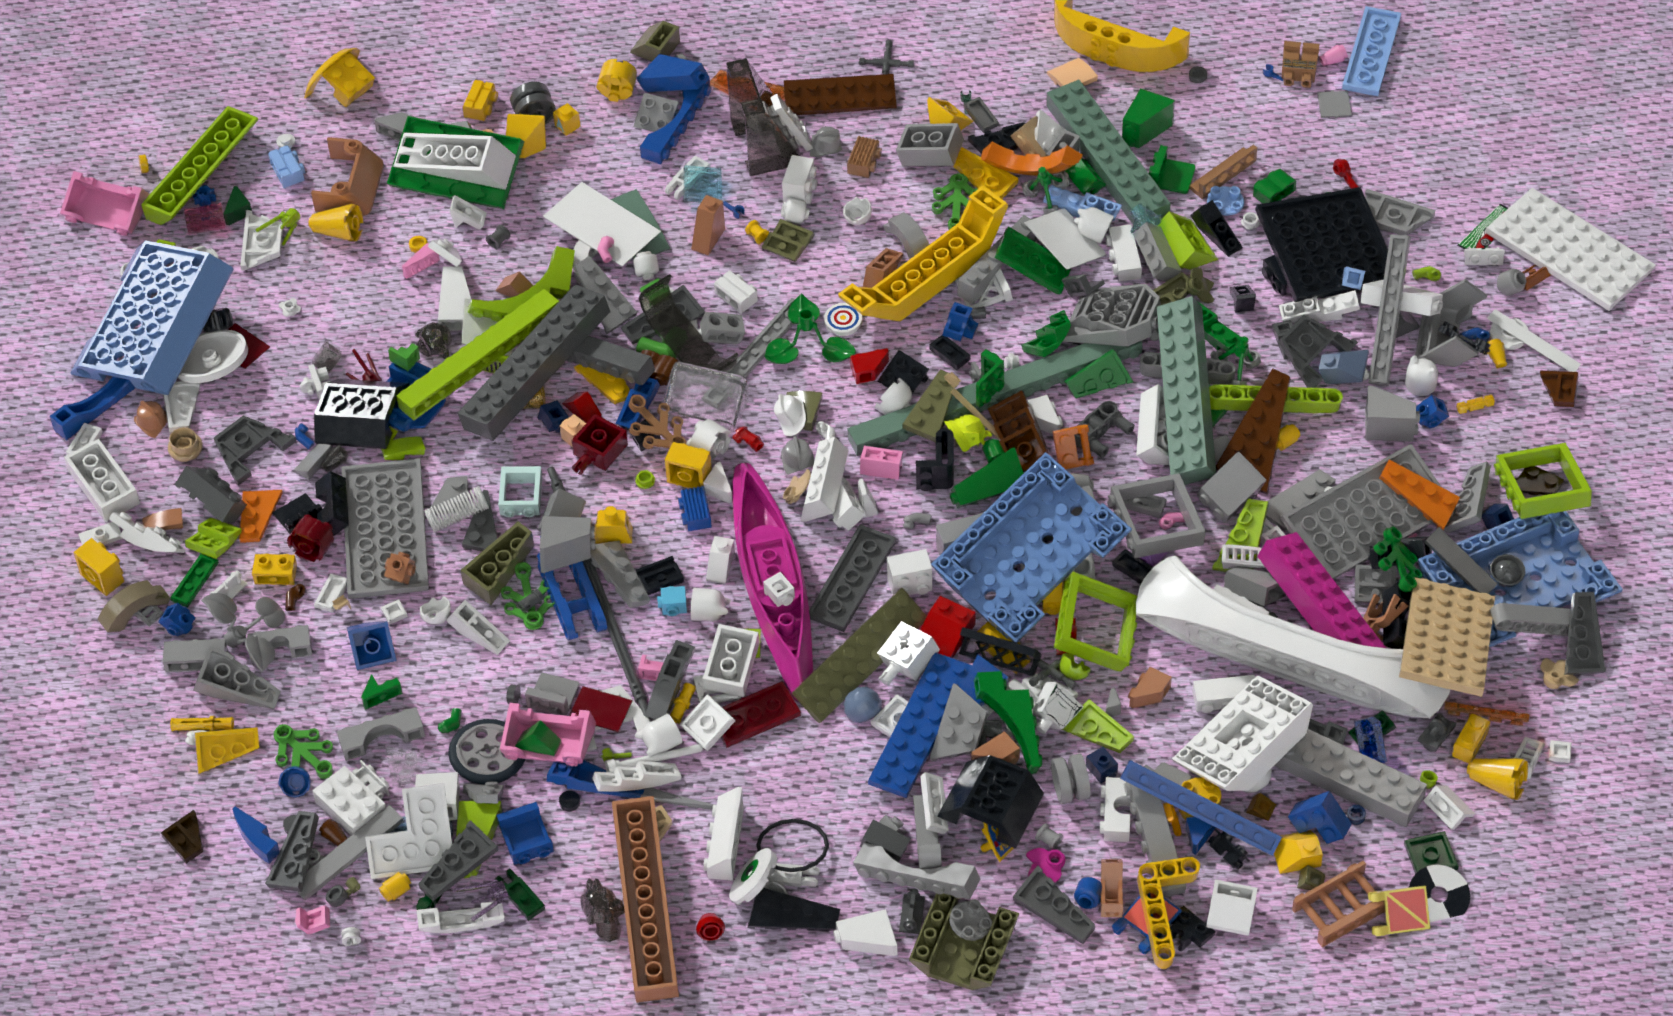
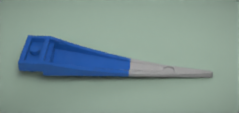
[547,760,713,809]

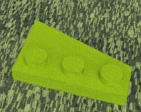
[1061,699,1135,753]

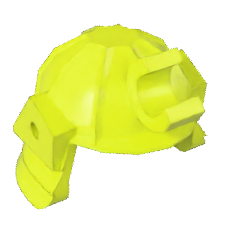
[944,415,992,452]

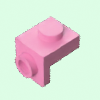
[295,905,330,934]

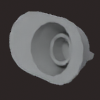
[810,126,842,157]
[781,436,814,475]

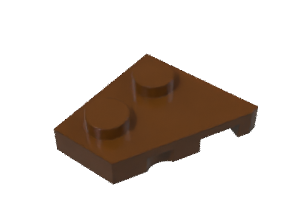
[1540,370,1579,407]

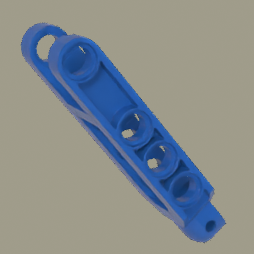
[537,536,607,641]

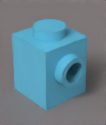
[657,586,687,616]

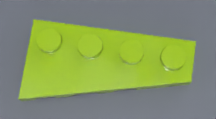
[1212,499,1269,572]

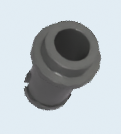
[971,306,986,319]
[517,589,544,613]

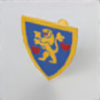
[980,822,1014,862]

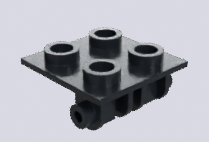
[877,350,929,394]
[272,493,322,534]

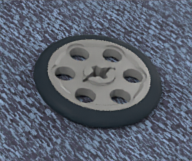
[448,719,526,784]

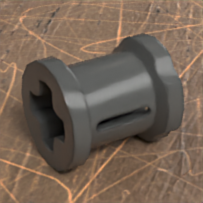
[486,225,511,249]

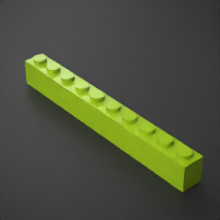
[396,289,559,420]

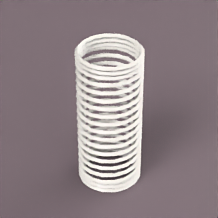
[425,486,489,533]

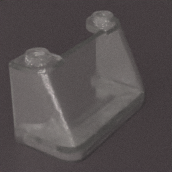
[661,362,749,435]

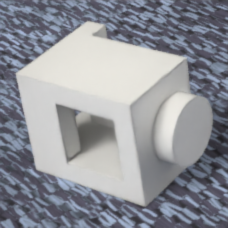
[763,572,795,607]

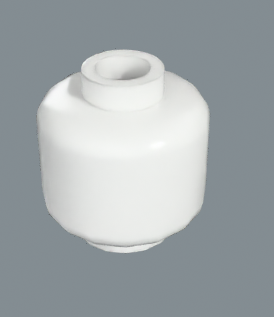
[781,198,810,224]
[633,251,659,280]

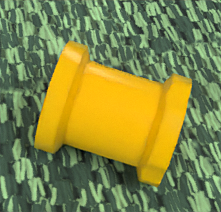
[745,220,769,244]

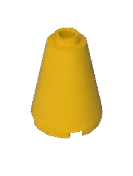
[308,204,363,242]
[1467,758,1528,800]

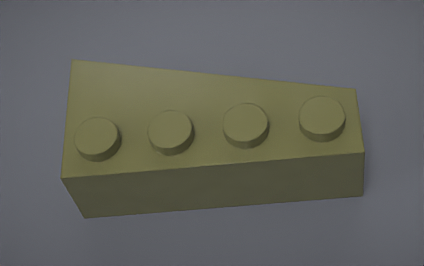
[461,521,534,605]

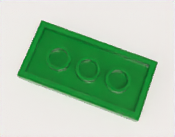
[994,226,1071,295]

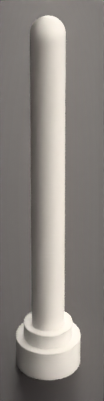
[605,744,703,773]

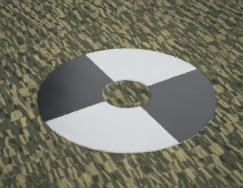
[1409,865,1470,922]

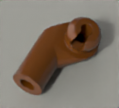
[285,584,306,611]

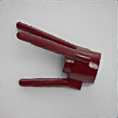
[346,349,382,381]

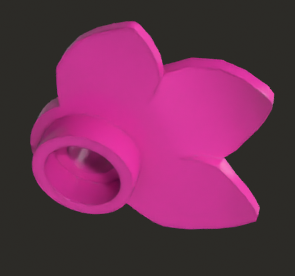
[1026,848,1065,883]

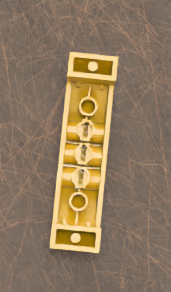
[1054,0,1190,72]

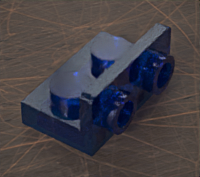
[1354,717,1387,763]

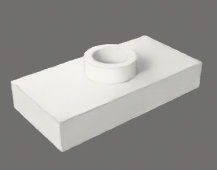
[78,522,123,545]

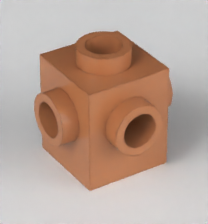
[384,552,416,585]

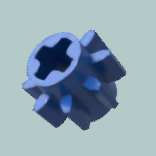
[193,185,216,208]

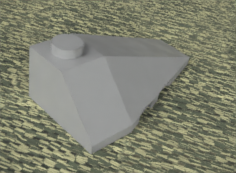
[193,646,281,709]

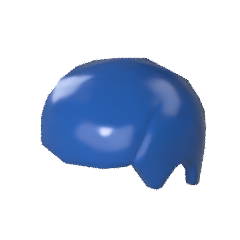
[278,766,311,798]

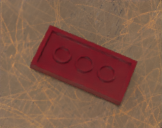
[720,681,801,748]

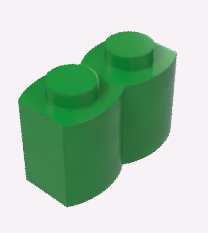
[1253,169,1297,203]

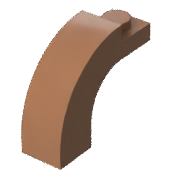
[1101,859,1123,917]

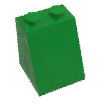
[1122,88,1175,148]

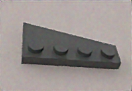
[265,811,319,892]
[418,820,498,901]

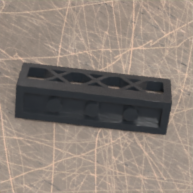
[959,627,1042,677]

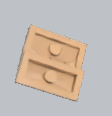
[1047,58,1098,87]

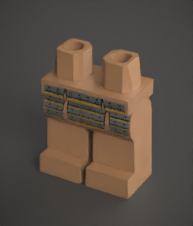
[1281,41,1320,88]

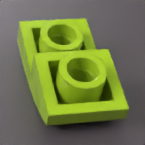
[381,436,426,461]

